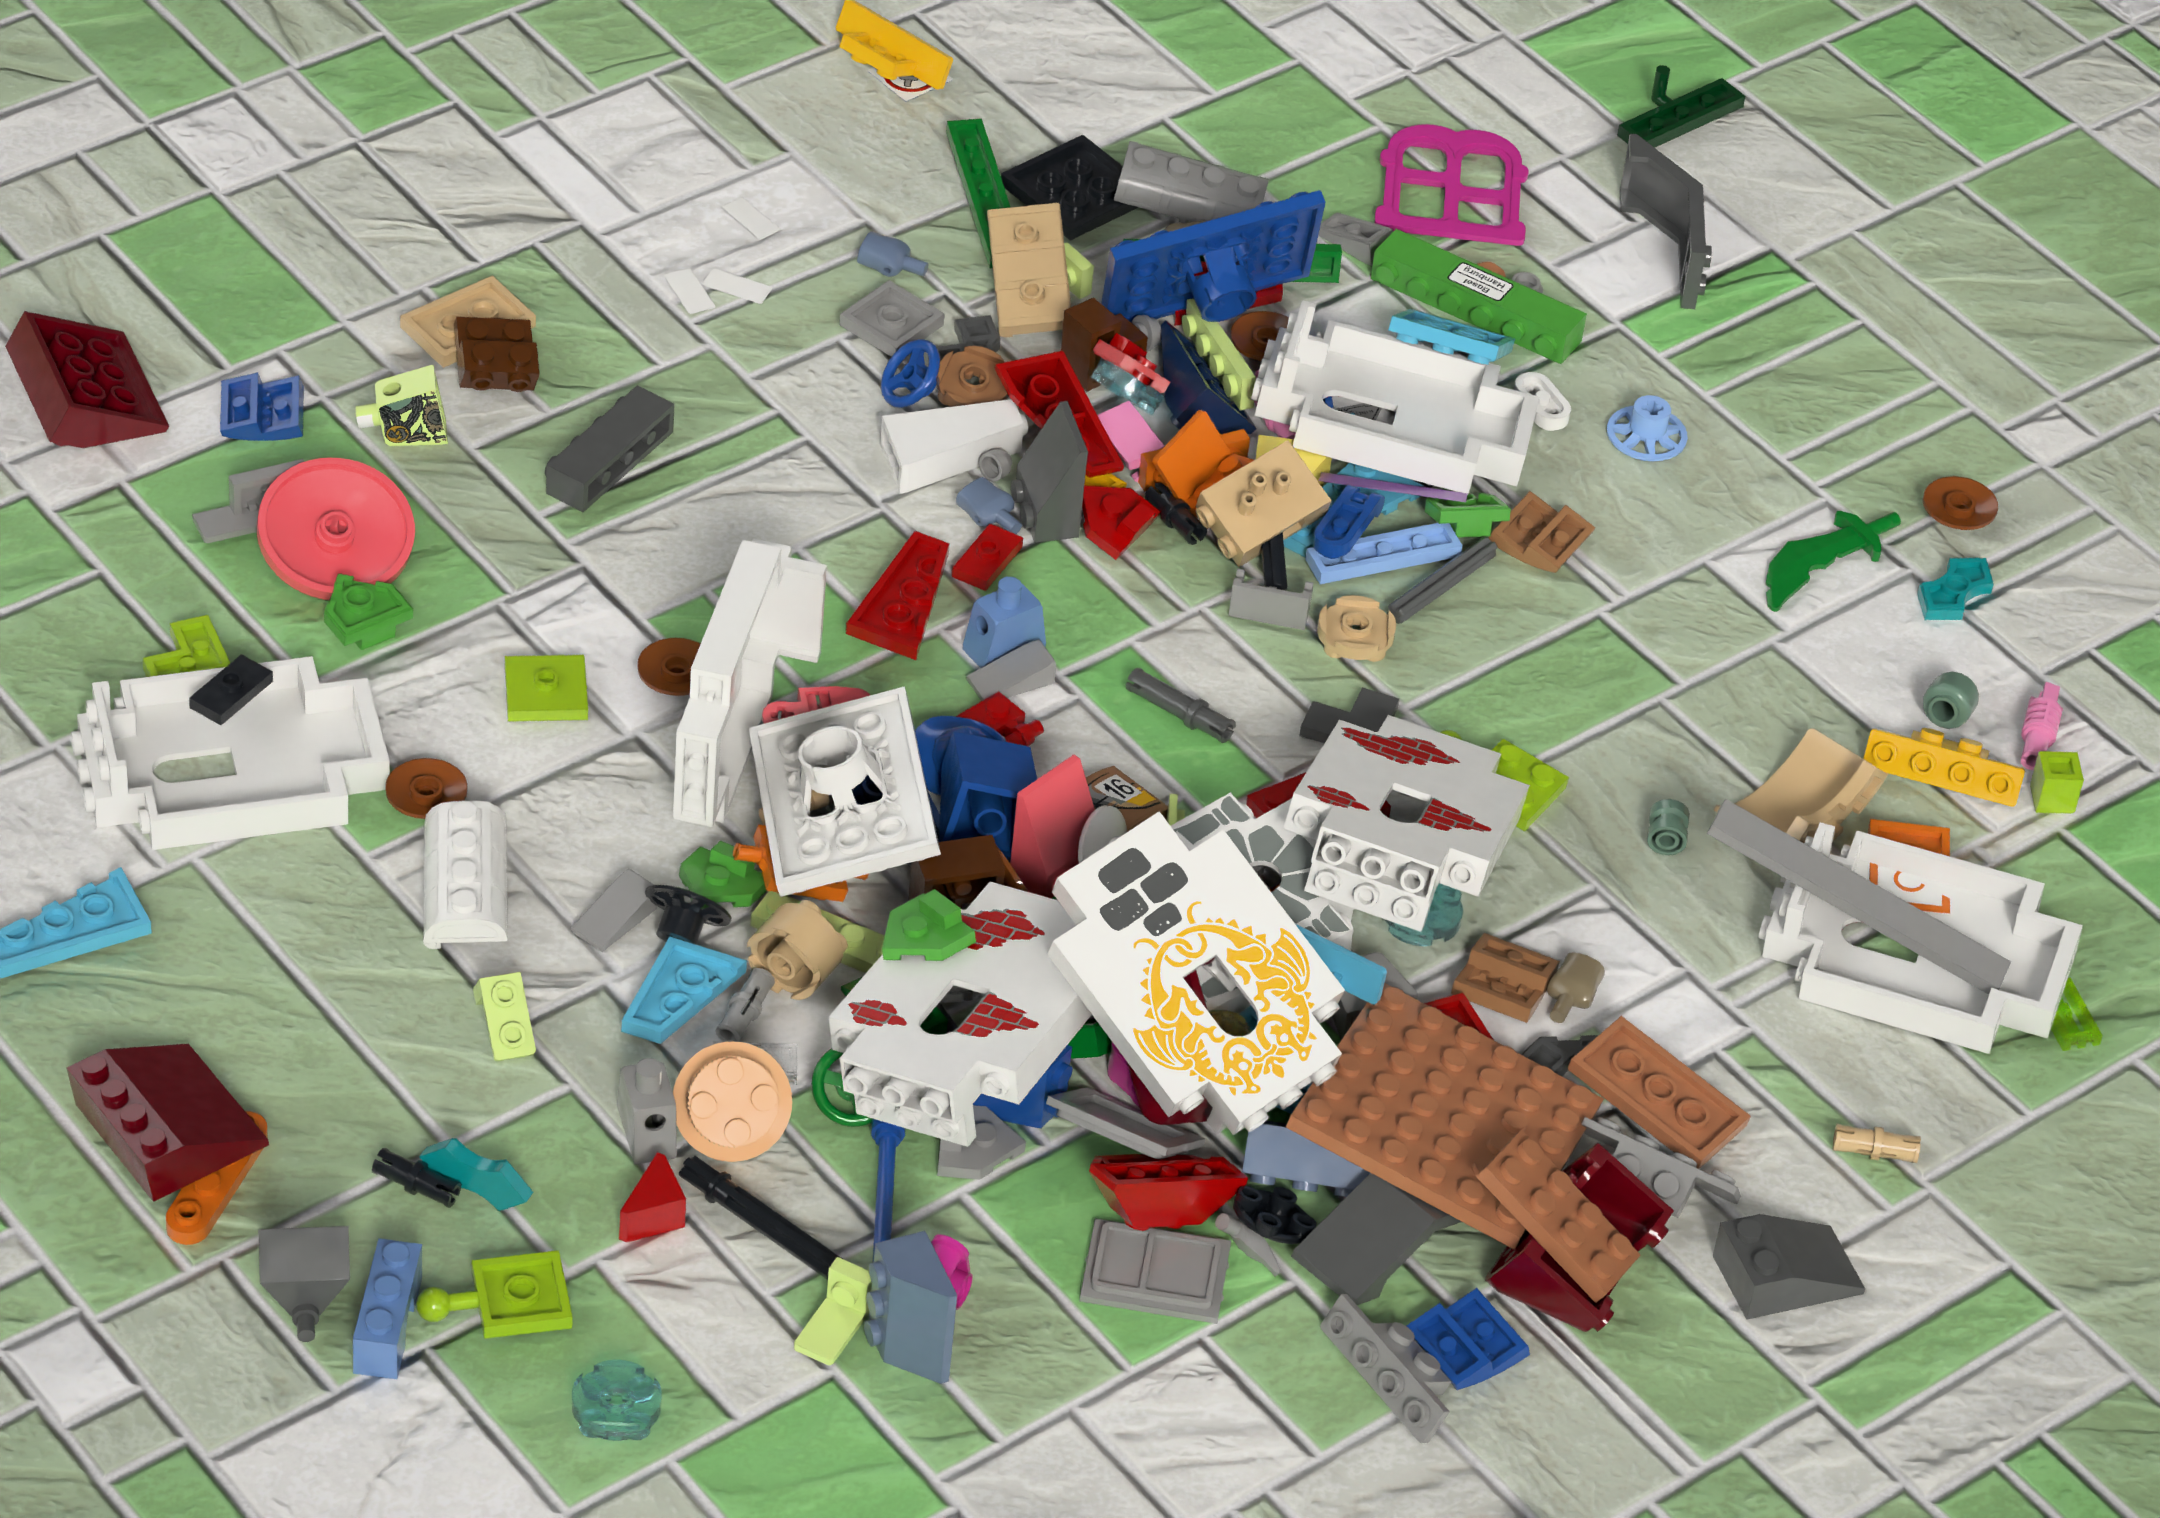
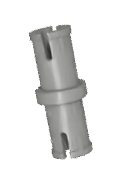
[715,968,775,1042]

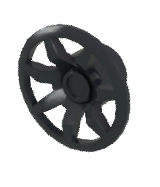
[645,885,732,944]

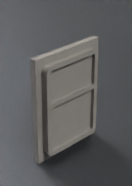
[1046,1087,1205,1159]
[1080,1218,1231,1324]

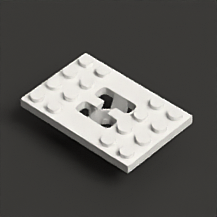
[749,686,941,897]

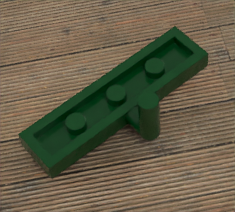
[1617,65,1746,148]

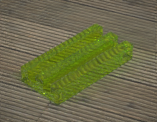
[2051,977,2103,1051]

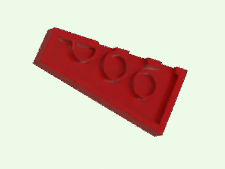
[846,531,950,660]

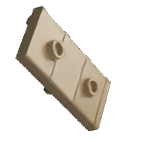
[987,203,1071,337]

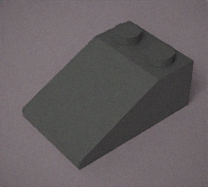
[1011,401,1088,543]
[1713,1214,1865,1320]

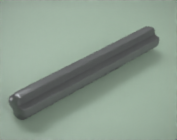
[1387,537,1498,624]

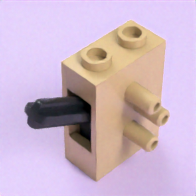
[1195,440,1332,591]

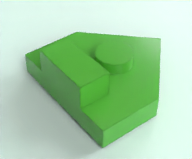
[1425,488,1511,537]
[324,573,413,650]
[679,841,767,909]
[882,889,976,961]

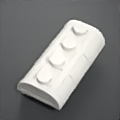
[423,801,508,949]

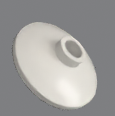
[1078,805,1127,863]

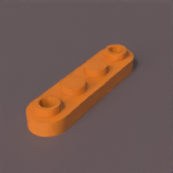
[166,1111,268,1245]

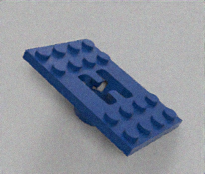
[1101,190,1326,323]

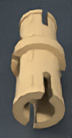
[1833,1124,1921,1163]

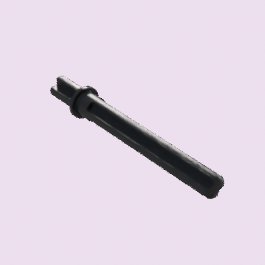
[679,1156,843,1280]

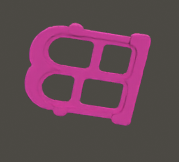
[1374,124,1529,246]

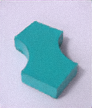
[1917,558,1994,620]
[419,1138,534,1211]

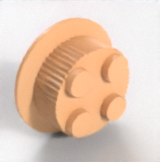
[673,1041,792,1162]

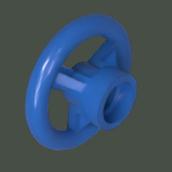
[881,339,940,408]

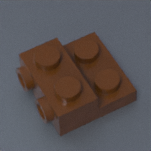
[454,317,540,392]

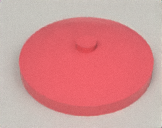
[257,457,415,600]

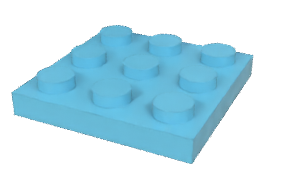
[1388,309,1515,365]

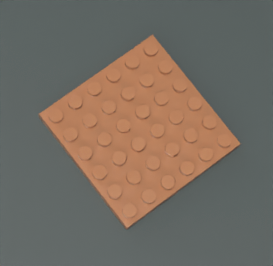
[1286,983,1604,1250]

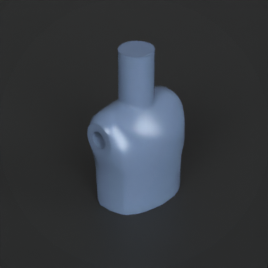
[857,231,929,277]
[956,477,1022,534]

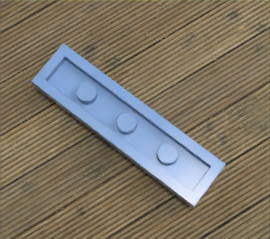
[1305,523,1463,584]

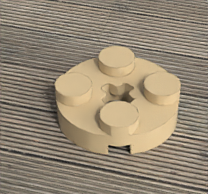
[1317,595,1396,662]

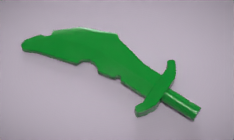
[1766,511,1901,612]

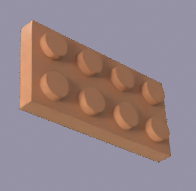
[1568,1016,1751,1169]
[1476,1130,1640,1303]

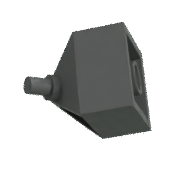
[258,1226,350,1342]

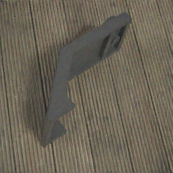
[1620,134,1712,309]
[1291,1173,1462,1305]

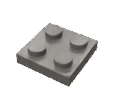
[840,280,945,357]

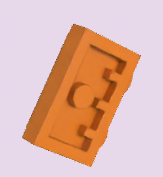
[1153,410,1254,518]

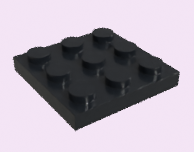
[1001,135,1139,241]

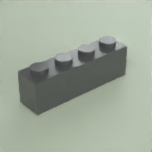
[545,385,674,512]

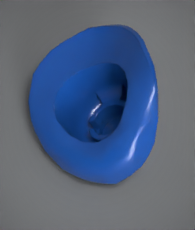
[915,716,1006,796]

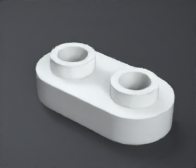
[1514,372,1571,431]

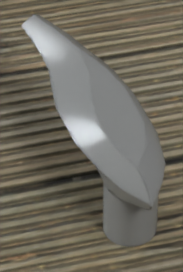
[1215,1213,1280,1276]

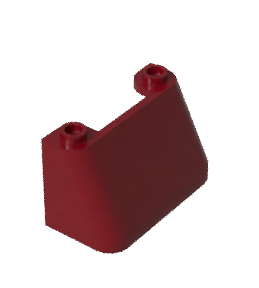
[1485,1143,1674,1332]

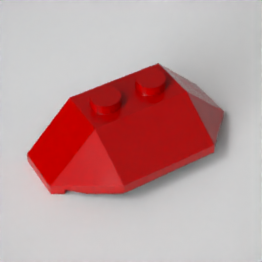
[1089,1154,1248,1231]

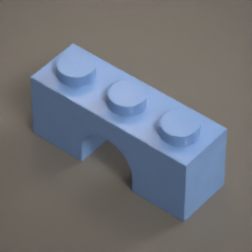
[353,1238,422,1379]

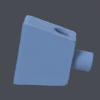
[962,577,1046,668]

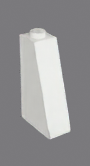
[880,399,1028,494]

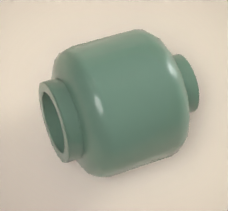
[1923,671,1979,729]

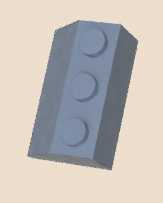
[1242,1121,1370,1197]
[864,1231,957,1384]

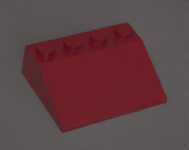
[5,311,169,448]
[66,1043,269,1202]

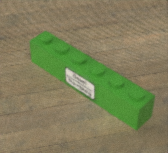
[1371,229,1587,364]

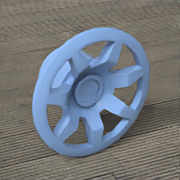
[1607,395,1688,462]

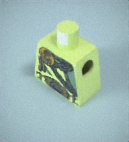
[355,365,448,446]

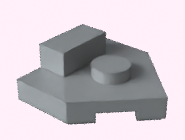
[937,1105,1026,1180]

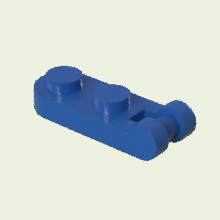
[1313,485,1385,559]

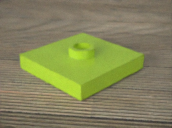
[505,655,588,721]

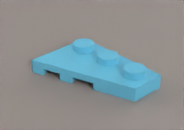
[621,936,747,1044]

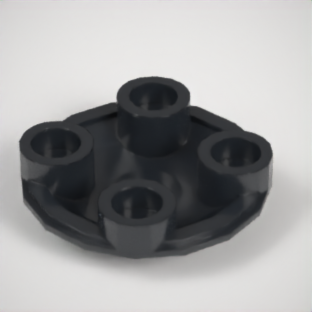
[1233,1186,1317,1244]

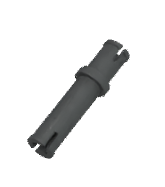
[1126,668,1236,743]

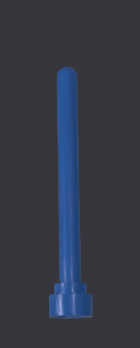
[871,1118,906,1262]

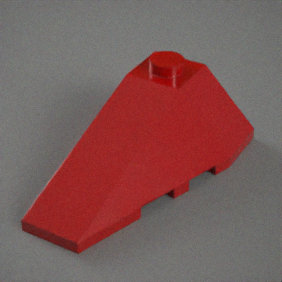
[995,351,1124,478]

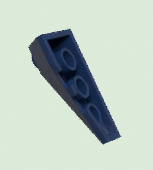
[1161,320,1257,434]

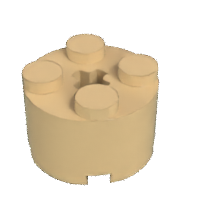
[747,900,848,1000]

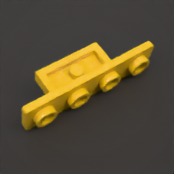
[836,0,953,90]
[1863,728,2025,807]

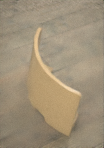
[1714,728,1888,843]

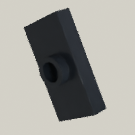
[189,654,273,725]

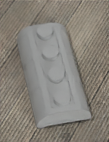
[1114,141,1269,223]

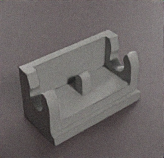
[1229,568,1314,630]

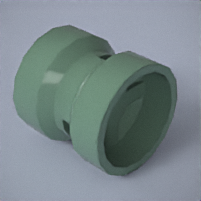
[1647,799,1690,856]

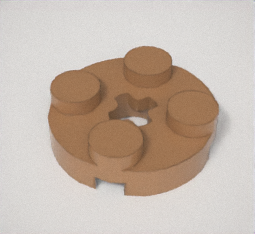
[936,346,1009,407]

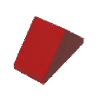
[619,1152,686,1242]

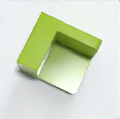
[2030,751,2084,814]

